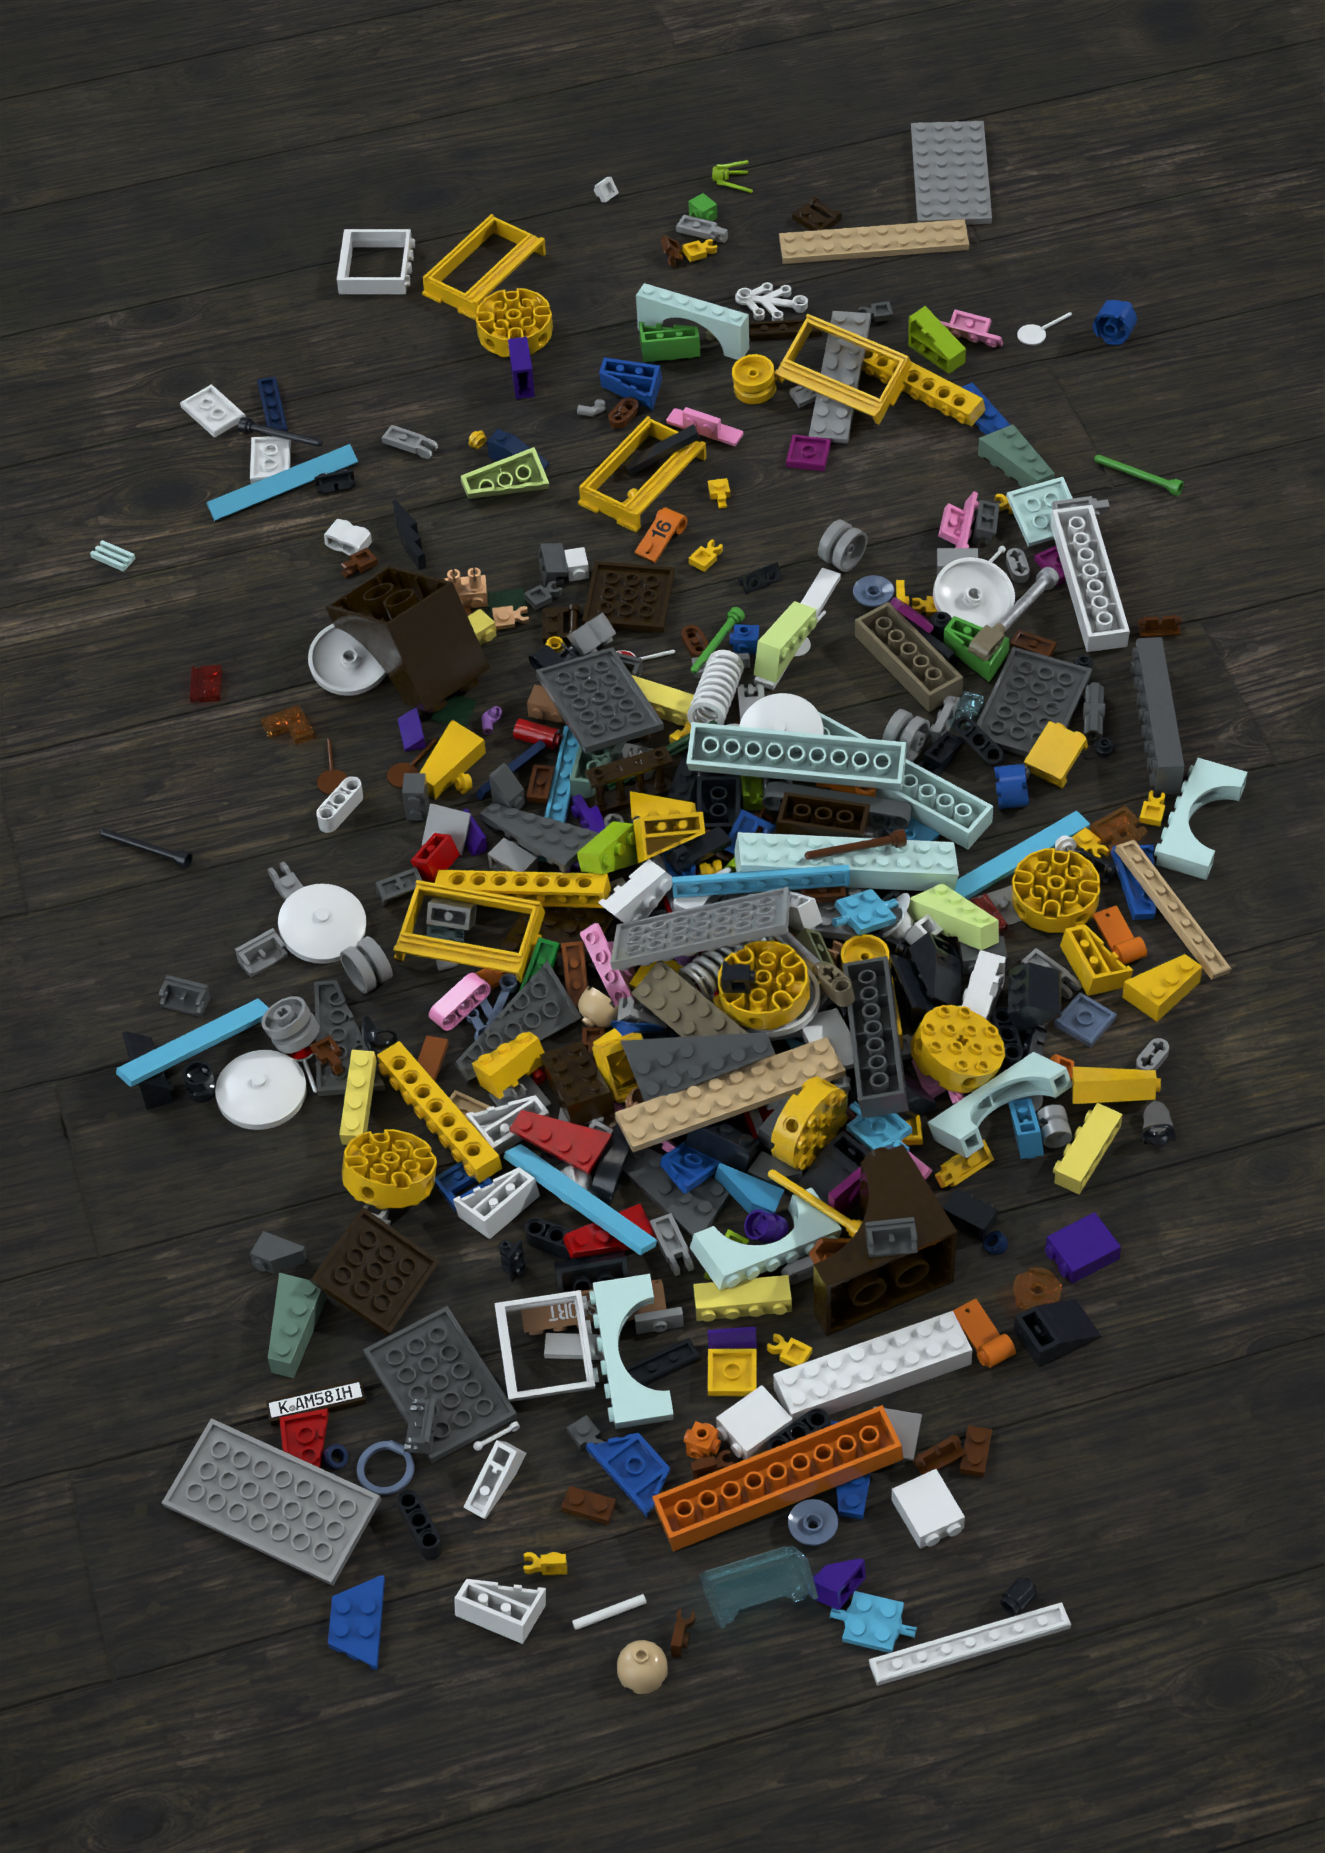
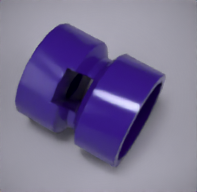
[744,1210,789,1244]

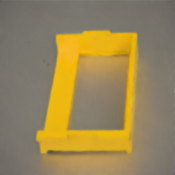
[422,214,546,321]
[774,314,912,425]
[578,416,706,532]
[393,880,545,983]

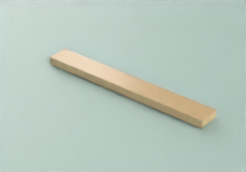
[1115,840,1231,980]

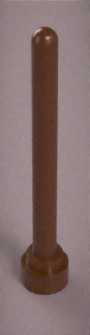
[804,829,907,860]

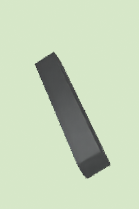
[762,782,912,830]

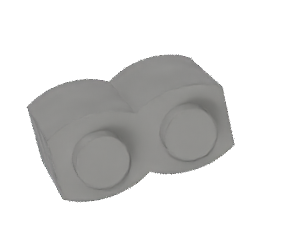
[567,613,616,657]

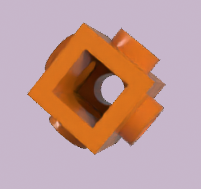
[684,1421,721,1459]

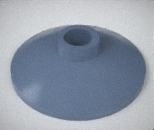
[853,575,894,607]
[788,1499,838,1546]

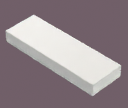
[544,1333,604,1360]

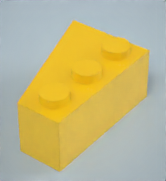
[471,1031,544,1100]

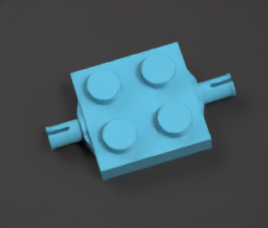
[832,889,898,936]
[846,1101,912,1152]
[830,1591,917,1653]

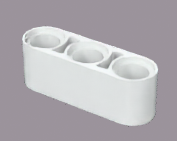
[316,777,363,833]

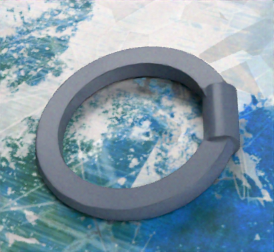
[356,1440,415,1495]

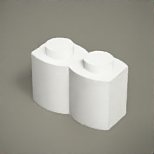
[324,519,372,556]

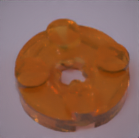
[1013,1267,1061,1311]

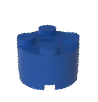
[1093,300,1137,345]
[994,764,1029,809]

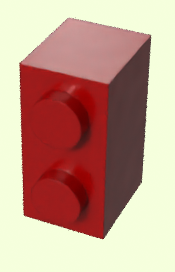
[410,833,460,882]

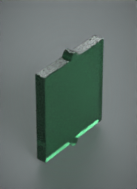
[488,588,527,620]
[431,695,477,728]

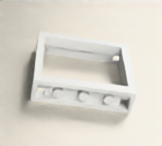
[337,229,415,294]
[495,1290,599,1402]

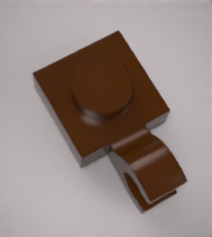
[660,235,683,268]
[341,548,378,578]
[582,1027,605,1063]
[310,1035,344,1076]
[690,1450,734,1480]
[671,1609,696,1658]

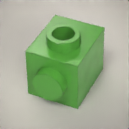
[689,193,717,221]

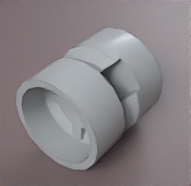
[1036,1105,1072,1148]

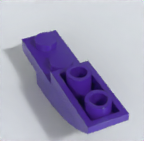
[571,794,605,833]

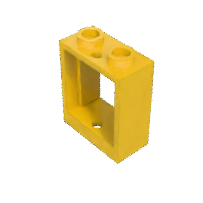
[592,1032,643,1103]

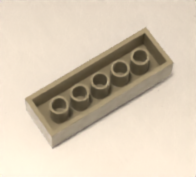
[855,602,963,712]
[631,960,747,1037]

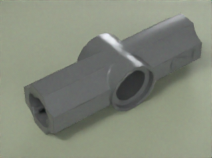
[1083,682,1105,742]

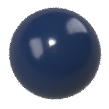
[983,1231,1008,1255]
[322,1444,348,1469]

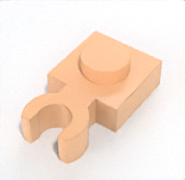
[492,606,529,630]

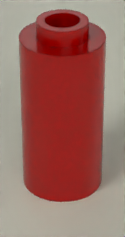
[513,718,563,750]

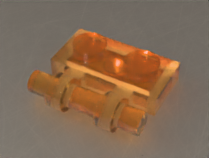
[1090,806,1147,853]

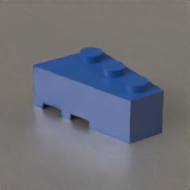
[599,357,662,411]

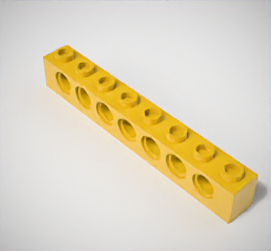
[862,350,985,427]
[435,870,611,908]
[377,1041,502,1183]

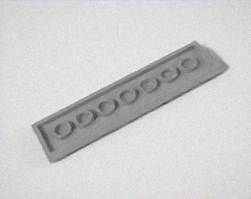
[809,311,871,444]

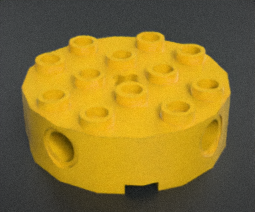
[476,288,553,357]
[1011,848,1100,933]
[718,940,810,1030]
[910,1005,1005,1094]
[771,1076,848,1171]
[342,1129,437,1210]

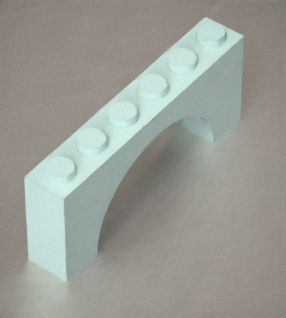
[636,283,749,360]
[1154,758,1247,880]
[928,1052,1072,1158]
[690,1187,842,1290]
[589,1274,673,1429]

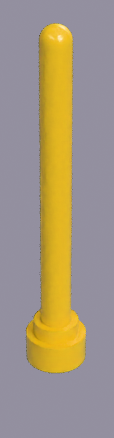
[768,1169,862,1238]

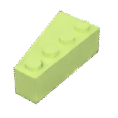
[461,447,549,499]
[754,601,817,683]
[908,883,999,950]

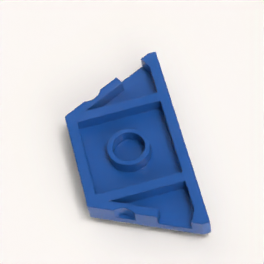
[660,1141,725,1194]
[586,1433,670,1518]
[328,1576,385,1670]

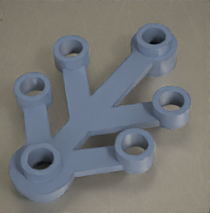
[466,974,518,1040]

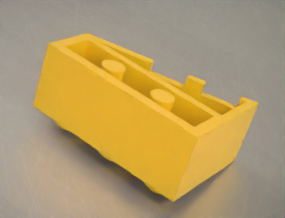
[630,791,696,819]
[633,812,705,863]
[1060,925,1133,996]
[1122,954,1202,1022]

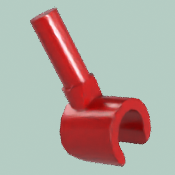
[531,1067,546,1085]

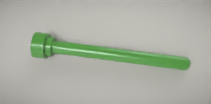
[1094,455,1184,496]
[691,607,745,673]

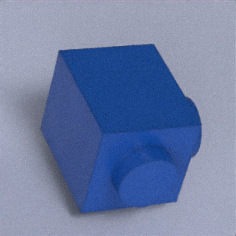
[729,624,760,654]

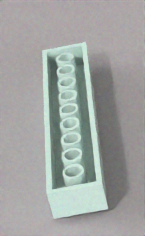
[818,712,993,849]
[686,722,907,791]
[734,832,959,891]

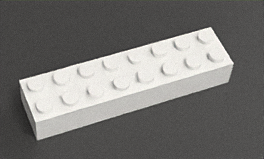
[1051,505,1130,652]
[773,1311,972,1422]

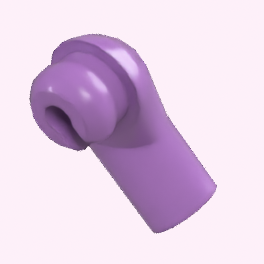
[481,706,502,735]

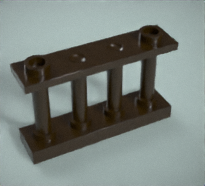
[585,746,673,816]

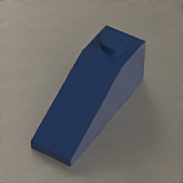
[487,429,549,471]

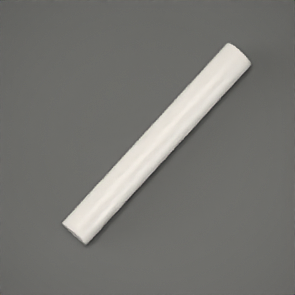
[572,1594,646,1630]

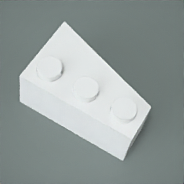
[598,859,672,923]
[959,950,1006,1022]
[455,1579,546,1644]

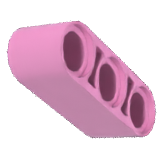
[429,973,491,1031]

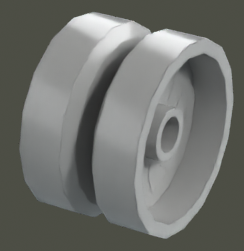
[818,519,868,572]
[882,709,930,762]
[340,937,393,994]
[261,996,320,1053]

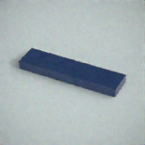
[257,377,288,436]
[476,740,546,801]

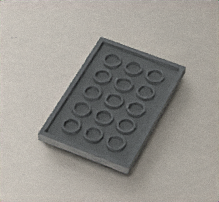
[536,647,664,754]
[975,647,1092,757]
[363,1306,517,1463]

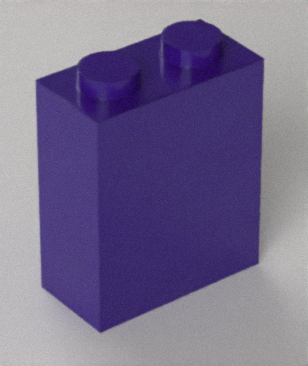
[508,337,535,399]
[1045,1212,1121,1284]

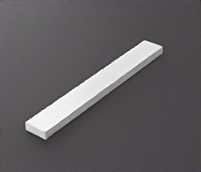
[754,568,841,690]
[869,1602,1071,1686]

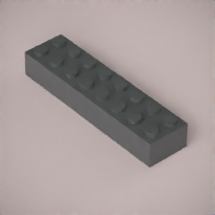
[1131,637,1184,795]
[843,956,909,1118]

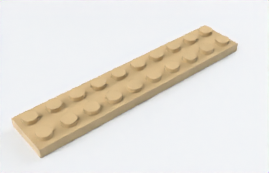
[779,219,969,264]
[615,1037,846,1152]

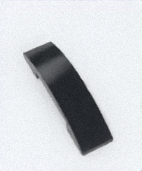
[590,1123,631,1206]

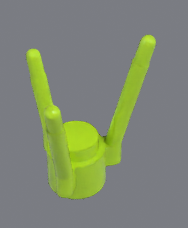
[712,160,753,193]

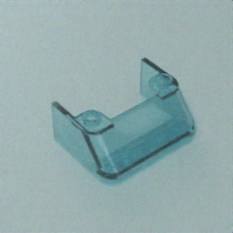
[699,1546,818,1629]

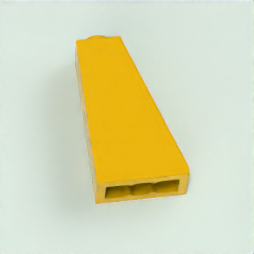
[420,720,486,799]
[1071,1067,1161,1104]

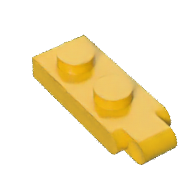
[935,1140,994,1188]

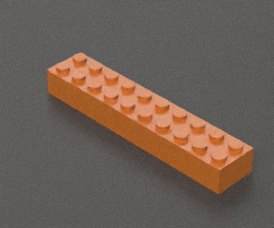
[652,1405,904,1552]

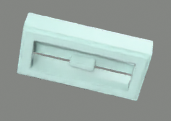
[90,540,135,572]

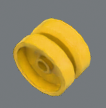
[732,354,776,404]
[840,934,890,973]

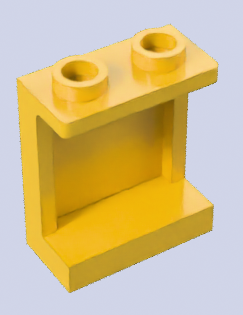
[1024,721,1088,788]

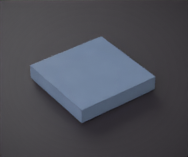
[1053,992,1117,1048]

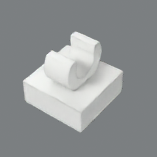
[593,177,619,202]

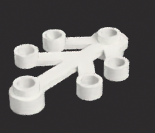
[735,282,808,321]

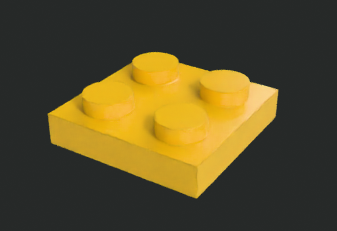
[708,1349,757,1396]

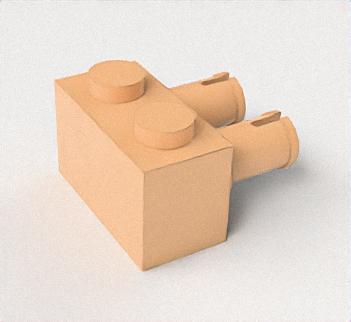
[445,568,488,608]

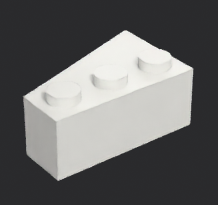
[466,1095,549,1155]
[453,1167,540,1239]

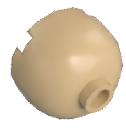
[578,986,619,1028]
[617,1640,668,1694]

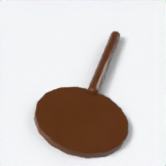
[387,738,437,788]
[317,739,348,795]

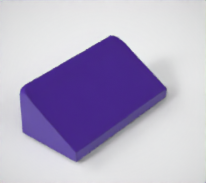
[397,708,425,752]
[463,809,487,856]
[707,1327,757,1349]

